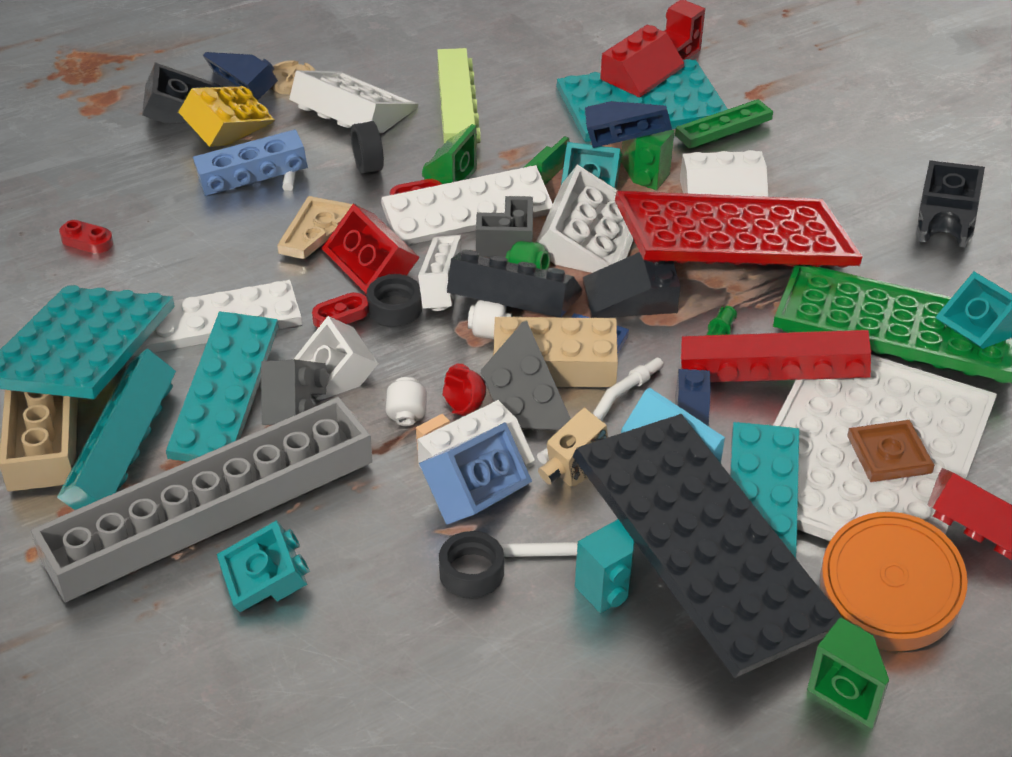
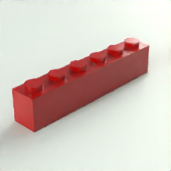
[681,330,871,382]

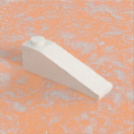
[418,235,462,311]

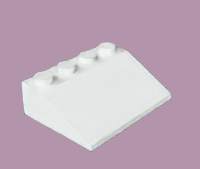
[289,70,418,133]
[536,164,633,273]

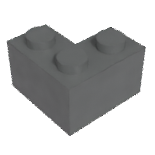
[476,196,533,258]
[261,359,329,426]

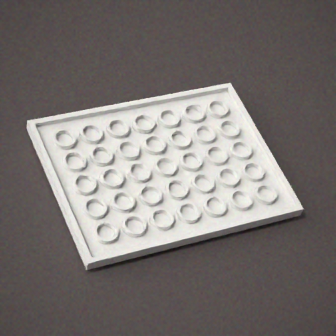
[773,355,997,541]

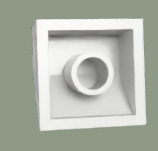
[294,316,379,400]

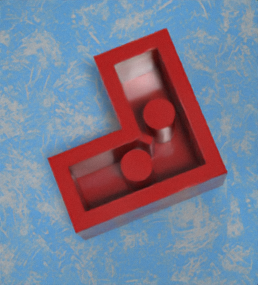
[664,0,706,60]

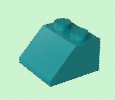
[561,142,622,189]
[935,271,1012,349]
[575,519,635,614]

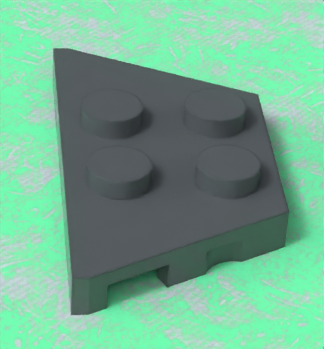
[480,320,571,432]

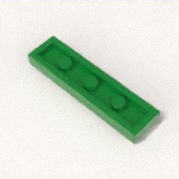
[675,99,774,148]

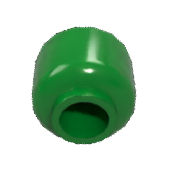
[506,241,550,270]

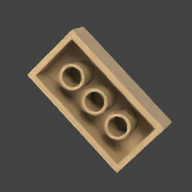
[493,317,618,387]
[0,390,78,492]

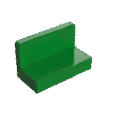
[523,136,570,185]

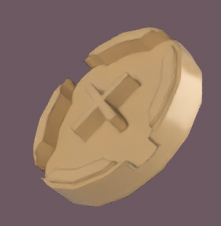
[271,60,315,95]

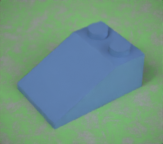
[419,422,532,525]

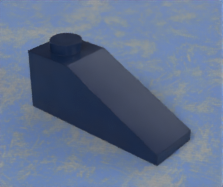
[203,52,278,101]
[585,101,672,148]

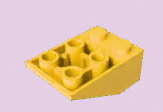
[178,86,275,147]

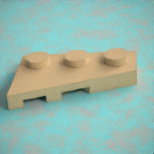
[277,196,360,259]

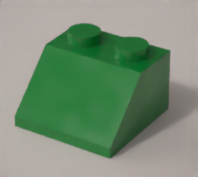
[422,124,477,184]
[621,130,675,190]
[807,617,889,729]

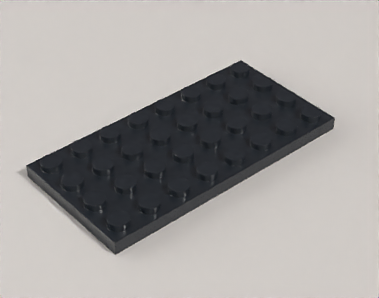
[572,414,843,678]

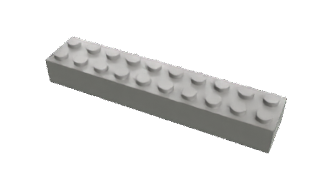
[31,397,372,603]

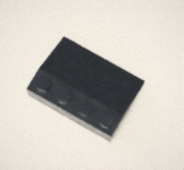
[447,250,582,317]

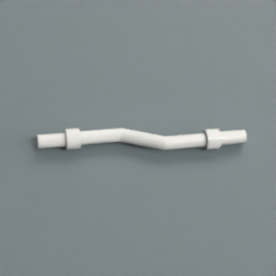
[537,357,664,464]

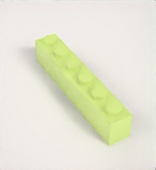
[437,48,481,144]

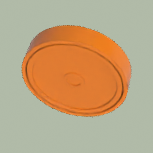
[819,512,968,651]

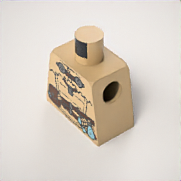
[538,407,608,486]

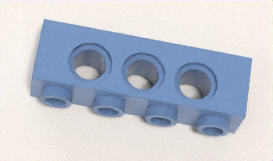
[193,129,308,196]

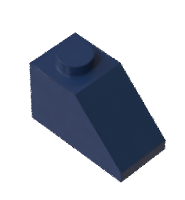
[675,369,711,426]

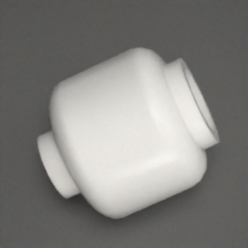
[468,300,512,340]
[385,377,427,426]

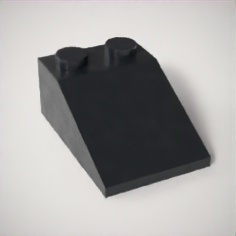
[142,62,225,124]
[583,252,681,318]

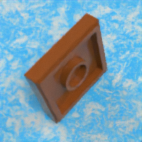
[847,419,935,482]

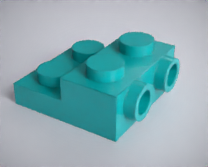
[216,520,310,612]

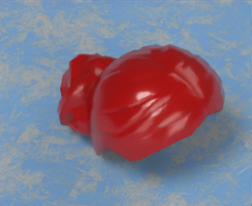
[442,363,486,416]

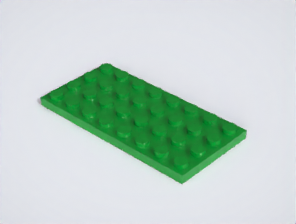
[773,264,1012,383]

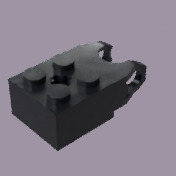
[917,160,985,247]

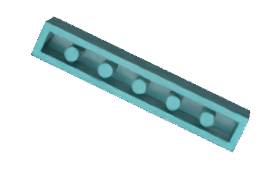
[57,348,176,510]

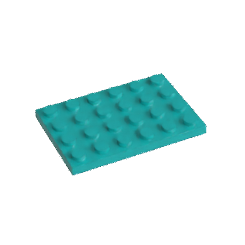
[556,59,728,142]
[0,285,175,399]

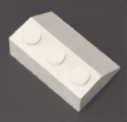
[680,150,768,197]
[417,400,535,468]

